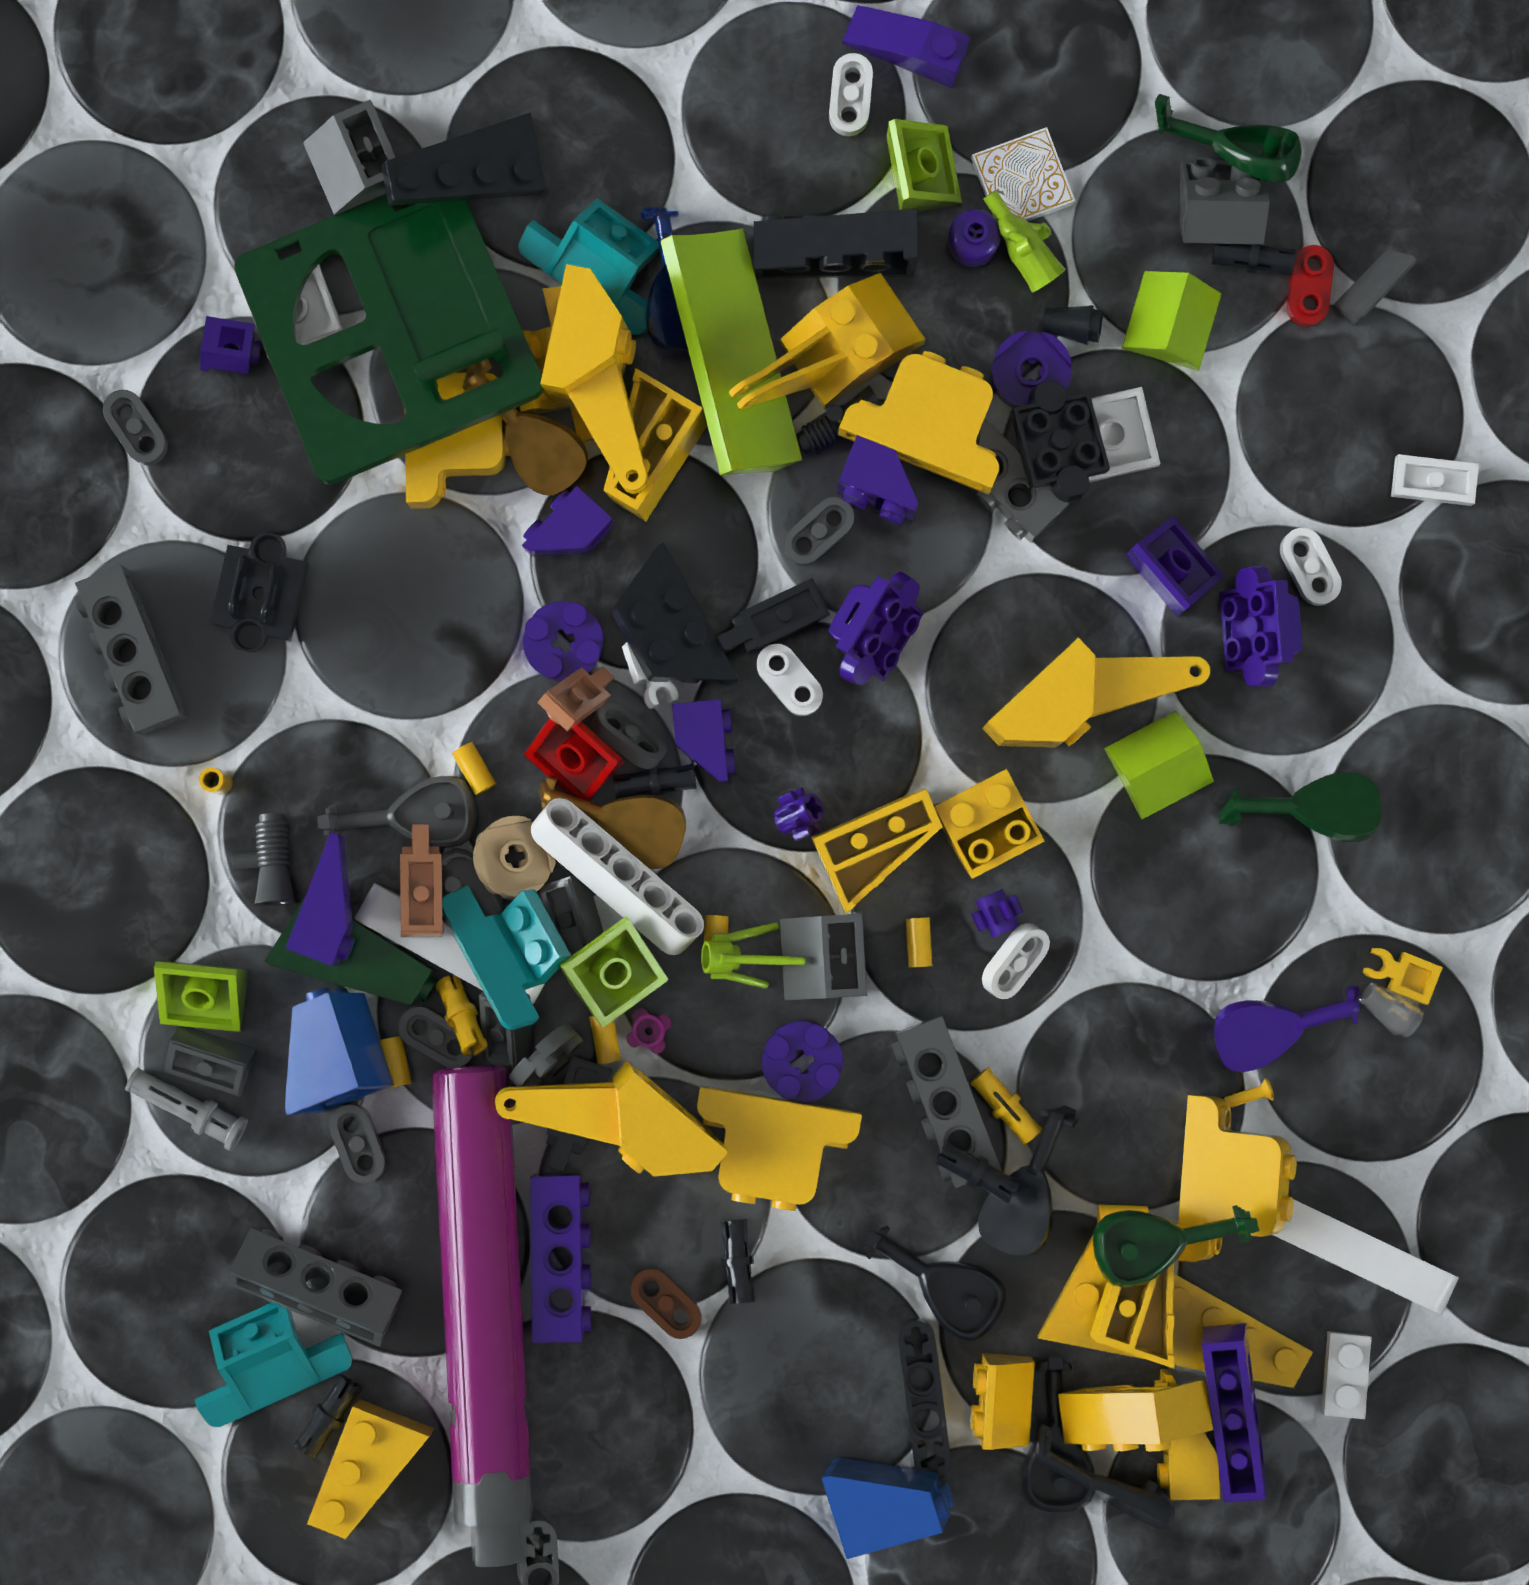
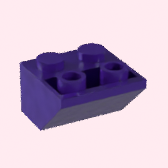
[837,435,918,525]

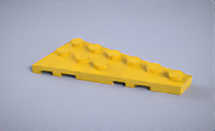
[1037,1236,1313,1388]

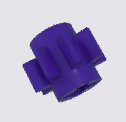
[774,787,824,841]
[971,889,1023,938]

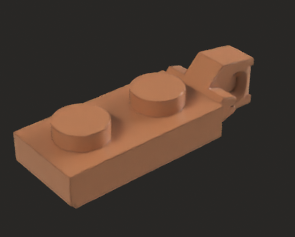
[537,667,615,731]
[400,824,443,937]

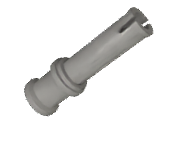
[125,1067,248,1151]

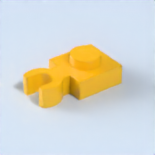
[1363,948,1443,1005]

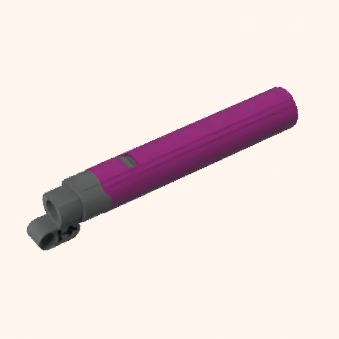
[431,1065,559,1585]

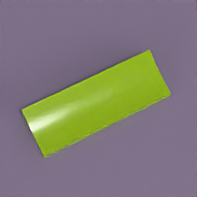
[661,229,802,475]

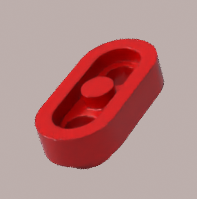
[1287,245,1334,327]

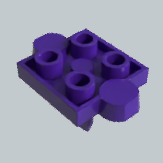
[1220,565,1302,688]
[828,571,924,686]

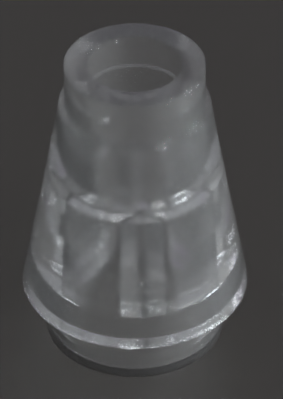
[1360,983,1424,1037]

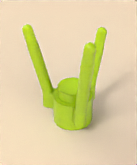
[701,922,806,988]

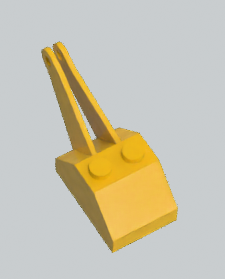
[540,264,649,494]
[729,273,925,410]
[982,637,1210,748]
[495,1060,728,1177]

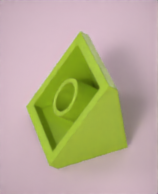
[887,119,962,212]
[1121,271,1222,371]
[1104,711,1214,819]
[559,916,669,1028]
[154,961,248,1032]

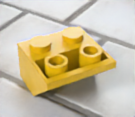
[934,769,1045,879]
[970,1353,1035,1450]

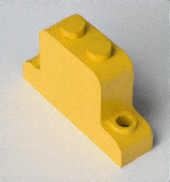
[838,351,999,495]
[405,372,510,509]
[697,1085,862,1211]
[1177,1095,1297,1262]

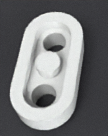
[829,53,873,136]
[1280,528,1342,606]
[757,644,823,716]
[982,923,1050,999]

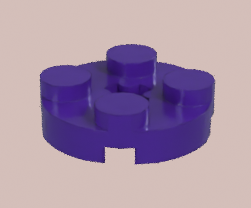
[990,331,1072,408]
[523,601,604,682]
[762,1021,843,1103]

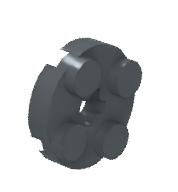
[508,1024,584,1087]

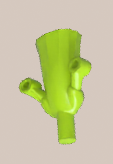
[983,190,1066,293]

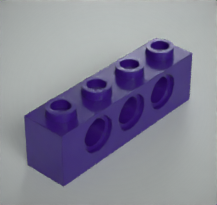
[530,1173,592,1343]
[1202,1323,1267,1502]

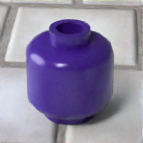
[947,209,1001,267]

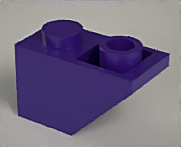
[522,486,615,557]
[672,699,736,784]

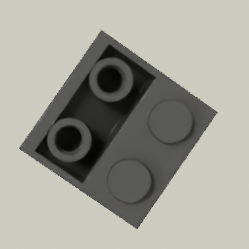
[303,99,396,215]
[1180,157,1270,245]
[780,914,867,1000]

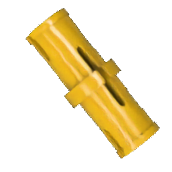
[435,975,487,1056]
[969,1067,1043,1145]

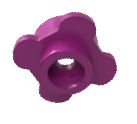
[626,1008,672,1054]

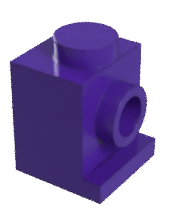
[200,316,262,375]

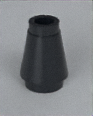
[1043,305,1103,345]

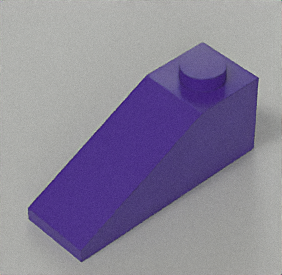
[842,5,970,88]
[286,832,355,966]

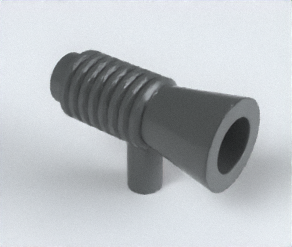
[232,813,296,906]

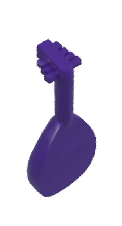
[1214,985,1361,1072]

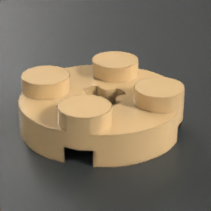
[473,816,556,898]

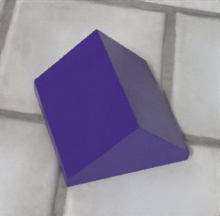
[1125,516,1225,617]

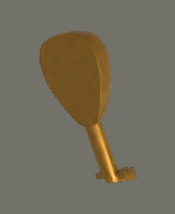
[462,359,588,495]
[538,775,686,870]

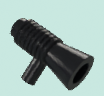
[796,385,881,455]

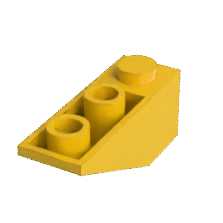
[1154,1369,1220,1500]

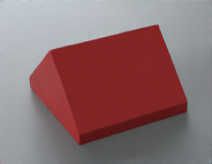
[524,718,625,802]

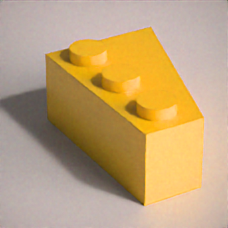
[604,368,707,522]
[811,788,943,914]
[1090,1263,1175,1369]
[1058,1380,1213,1451]
[307,1399,435,1539]

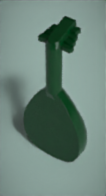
[1155,94,1302,182]
[1219,772,1381,842]
[1093,1205,1259,1288]

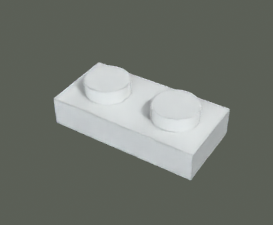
[1391,454,1479,506]
[1321,1331,1371,1419]

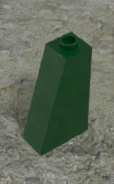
[264,898,437,1005]

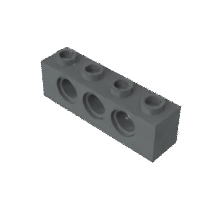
[976,418,1069,543]
[74,565,188,736]
[891,1015,1002,1188]
[229,1228,402,1347]

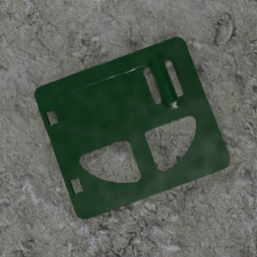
[234,194,544,485]

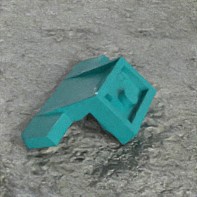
[518,198,661,335]
[442,885,571,1030]
[195,1302,352,1427]

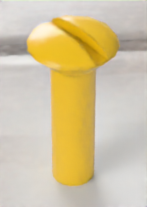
[1224,1078,1274,1108]

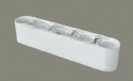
[531,798,704,955]
[354,883,545,1004]
[1273,1199,1459,1315]

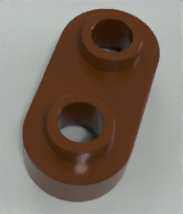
[631,1267,702,1339]

